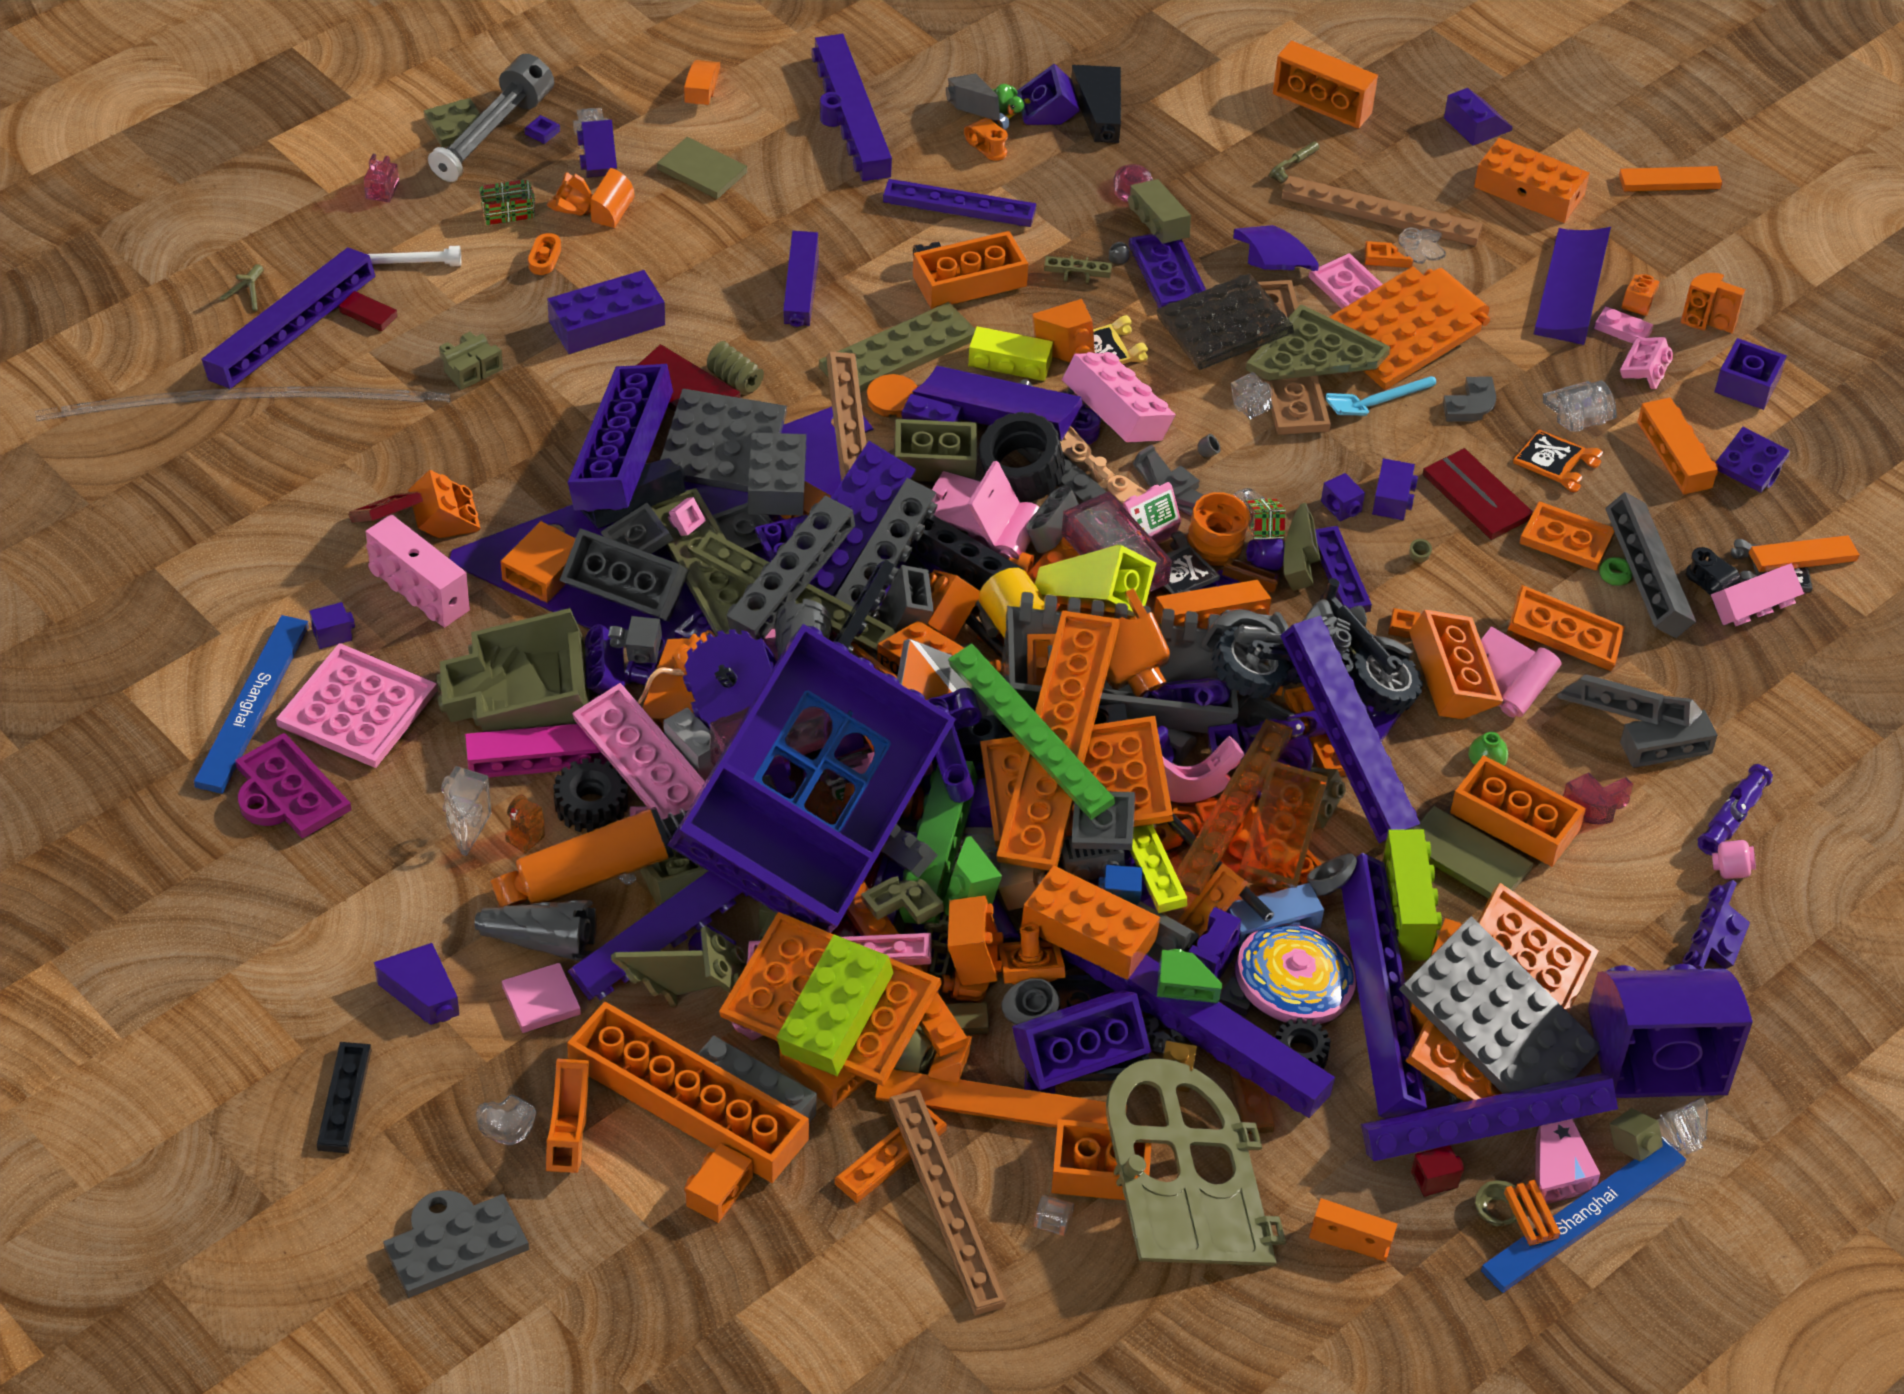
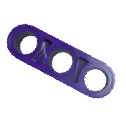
[585,624,625,695]

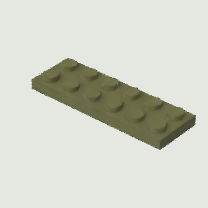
[819,302,976,393]

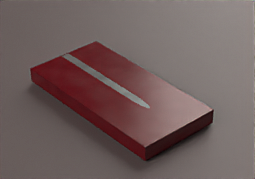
[1422,448,1533,540]

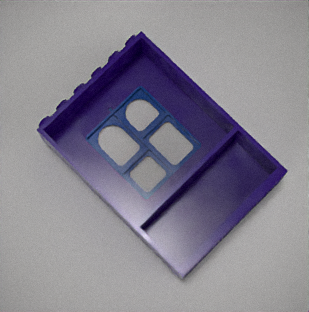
[667,624,956,933]

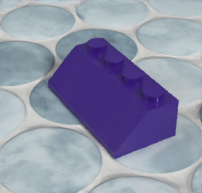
[1012,989,1151,1090]

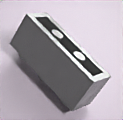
[1620,710,1718,768]

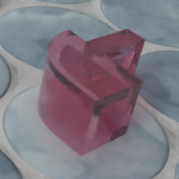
[1563,772,1633,825]

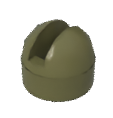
[1409,539,1432,563]

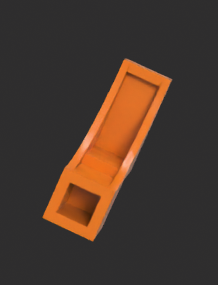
[546,1059,589,1173]

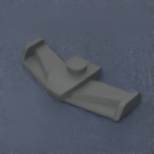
[1133,445,1203,516]

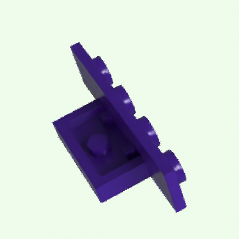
[1683,880,1750,969]

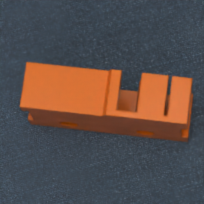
[1309,1198,1398,1262]

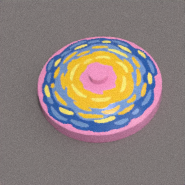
[1235,924,1356,1025]

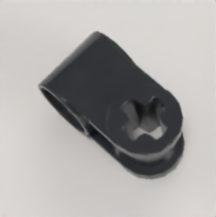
[1685,547,1741,596]

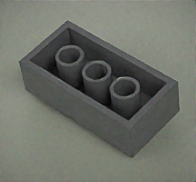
[560,528,689,622]

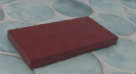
[637,344,741,411]

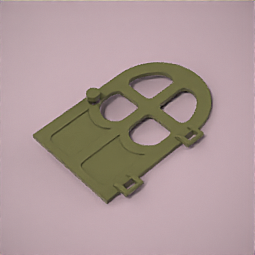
[1106,1059,1286,1266]

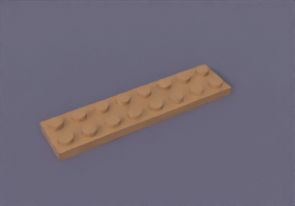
[1240,280,1331,435]

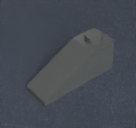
[946,73,1000,120]

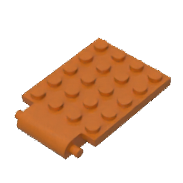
[1329,266,1490,390]

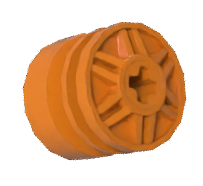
[1186,492,1250,566]

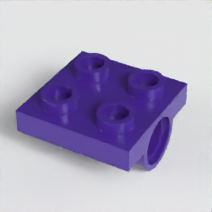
[1715,427,1790,493]

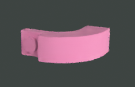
[1162,736,1244,803]

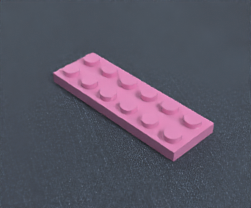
[572,683,705,820]

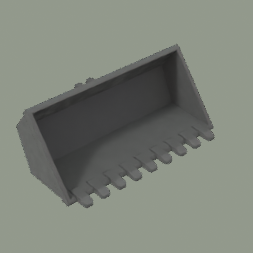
[1000,592,1238,733]

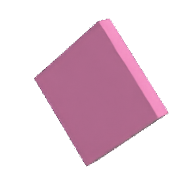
[502,963,581,1033]

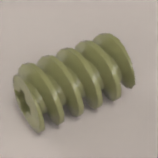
[707,341,764,395]

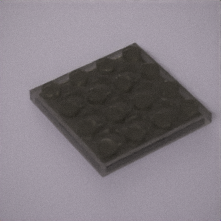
[1156,273,1294,370]

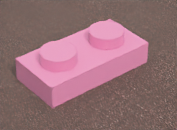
[1594,306,1653,344]

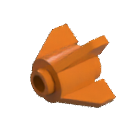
[547,172,592,217]

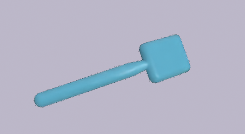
[1325,376,1437,416]

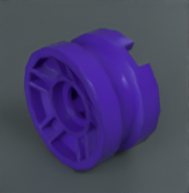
[1071,404,1101,444]

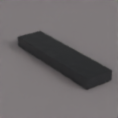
[317,1042,372,1154]

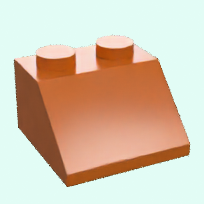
[1032,299,1095,363]

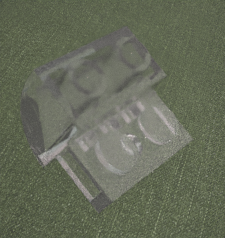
[1543,380,1617,432]

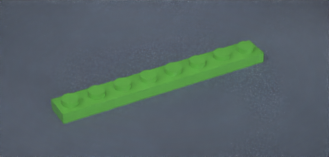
[948,643,1115,820]

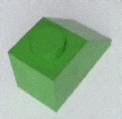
[1157,949,1222,1003]

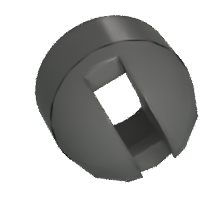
[1109,242,1129,264]
[1198,434,1221,458]

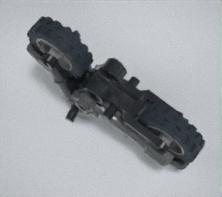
[1202,578,1423,715]

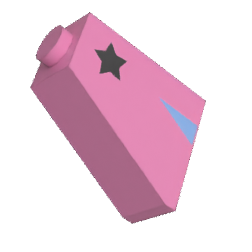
[1535,1119,1600,1204]

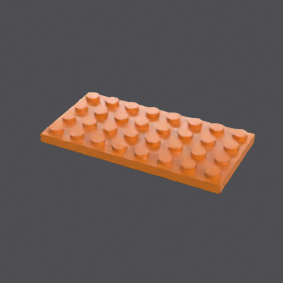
[1406,883,1598,1102]

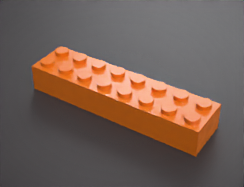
[567,1002,809,1183]

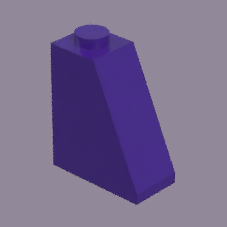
[374,943,459,1025]

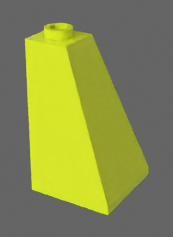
[1035,545,1156,616]

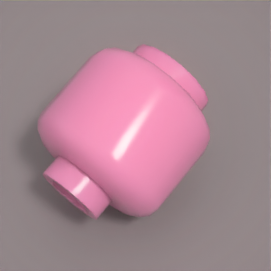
[1712,840,1756,880]

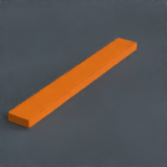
[875,1069,1127,1128]

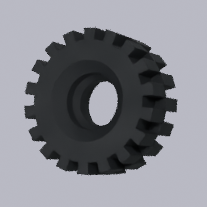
[553,758,628,833]

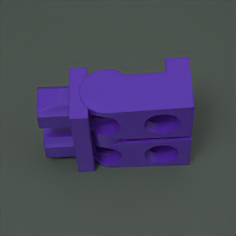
[1188,907,1242,980]

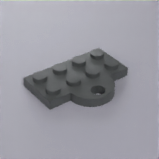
[383,1190,529,1298]

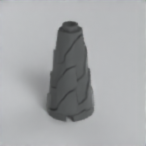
[774,599,832,659]
[474,900,597,961]

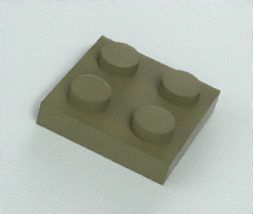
[424,98,480,147]

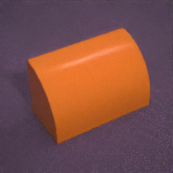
[590,168,635,228]

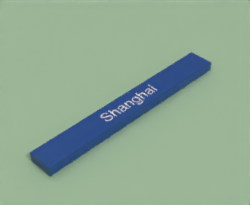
[194,615,309,794]
[1481,1139,1686,1293]

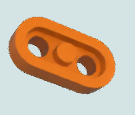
[528,233,561,275]

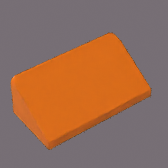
[928,1036,972,1083]

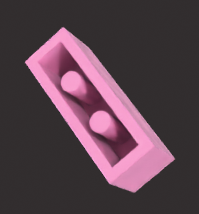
[1711,563,1804,627]

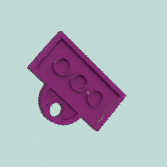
[235,732,351,839]

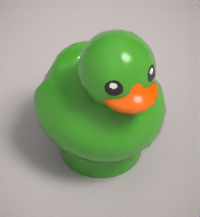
[992,84,1024,115]

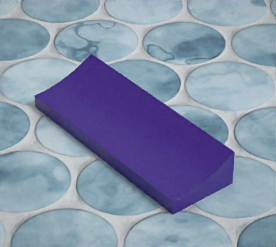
[1534,227,1611,345]
[912,366,1082,442]

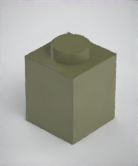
[1609,1108,1663,1162]

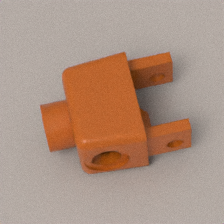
[1106,588,1170,697]

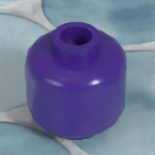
[1246,539,1285,571]

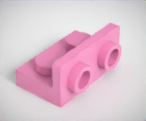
[1620,337,1673,389]

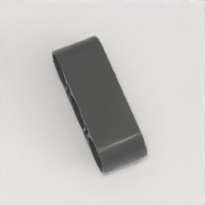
[1026,486,1082,553]

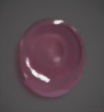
[1113,164,1153,203]

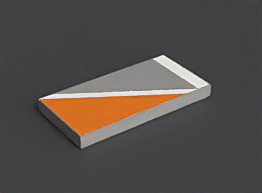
[897,639,1004,716]

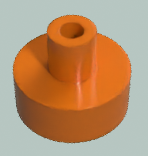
[1008,552,1034,573]

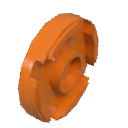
[867,374,918,417]

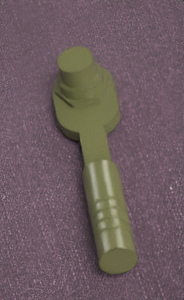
[1269,141,1319,184]

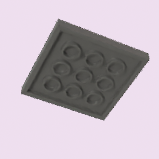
[660,389,787,492]

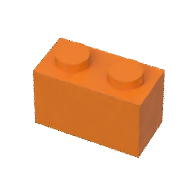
[684,1143,753,1223]

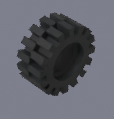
[1275,1018,1331,1069]

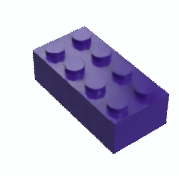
[547,270,665,354]

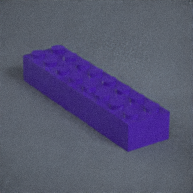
[568,364,673,511]

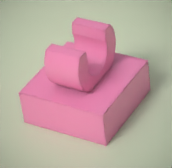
[667,497,706,536]

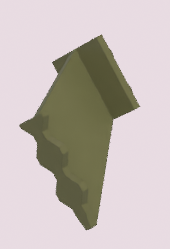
[611,926,747,1008]

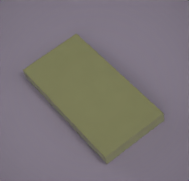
[1413,806,1533,899]

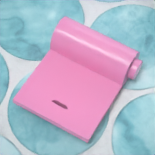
[967,461,1040,559]
[932,471,1018,549]
[1481,626,1562,718]

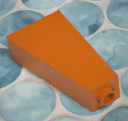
[642,638,695,733]

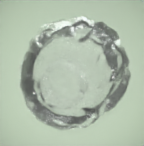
[476,1094,536,1145]

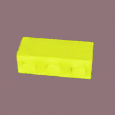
[968,326,1053,381]

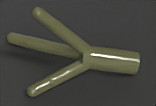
[220,264,264,312]

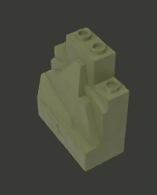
[436,608,592,732]

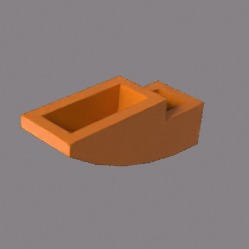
[684,60,720,105]

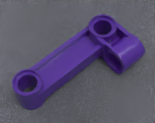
[927,688,982,803]

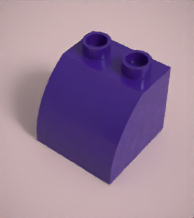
[1588,964,1753,1098]

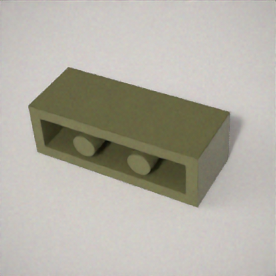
[1128,179,1191,244]

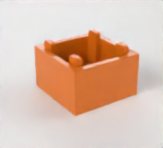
[947,896,1004,986]

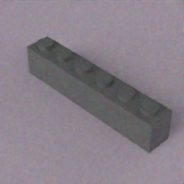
[1605,492,1696,638]

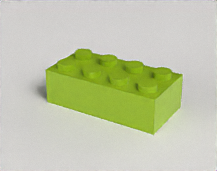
[1382,829,1442,961]
[776,935,893,1076]

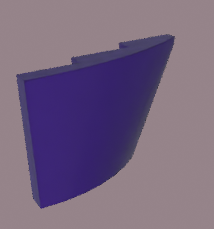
[1233,225,1319,271]

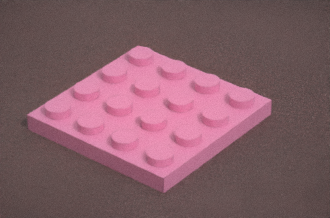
[276,643,438,768]

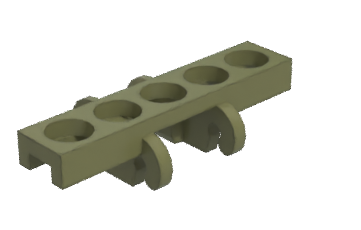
[1044,255,1112,284]
[924,911,951,978]

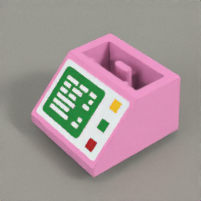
[1113,482,1181,551]

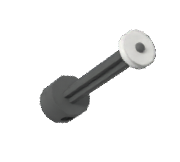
[428,54,554,182]

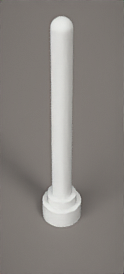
[368,246,461,267]

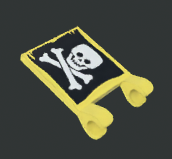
[1093,316,1148,364]

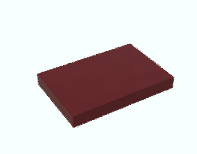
[348,492,423,523]

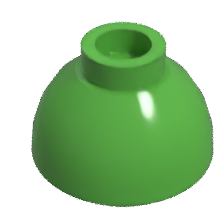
[1468,732,1508,766]

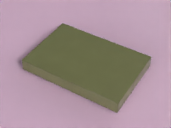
[657,137,747,199]

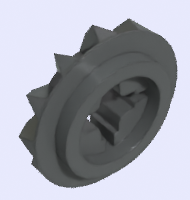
[1143,1014,1187,1053]

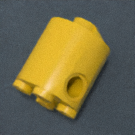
[979,568,1044,639]

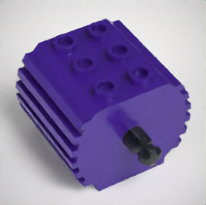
[683,629,778,741]

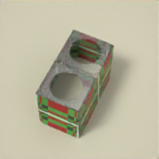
[479,180,535,225]
[1245,498,1285,539]

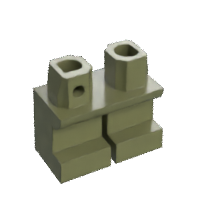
[439,332,503,390]

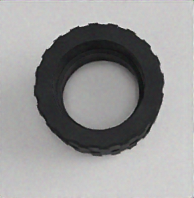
[979,412,1065,503]

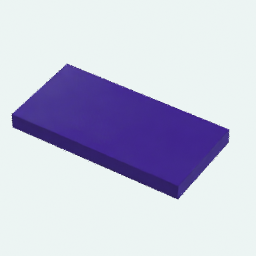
[1128,234,1210,312]

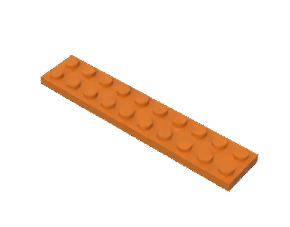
[996,610,1119,871]

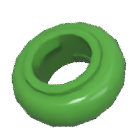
[1599,557,1633,586]

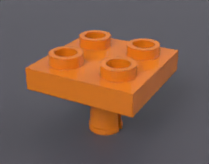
[999,924,1065,984]

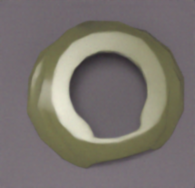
[1475,1180,1526,1226]

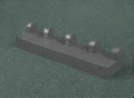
[880,824,938,878]

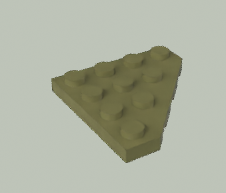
[1246,304,1391,381]

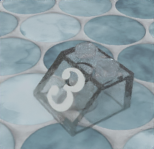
[441,766,492,856]

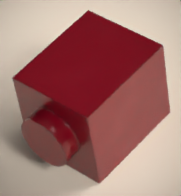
[1411,1145,1464,1197]

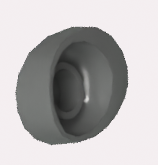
[1307,853,1357,896]
[1002,978,1060,1025]

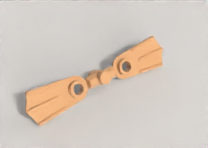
[1060,426,1146,505]

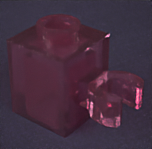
[364,153,399,203]

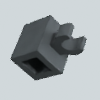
[608,616,662,663]

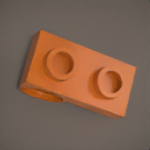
[1622,274,1660,316]

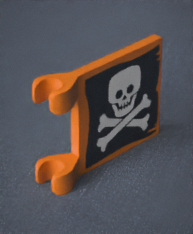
[1513,429,1602,493]

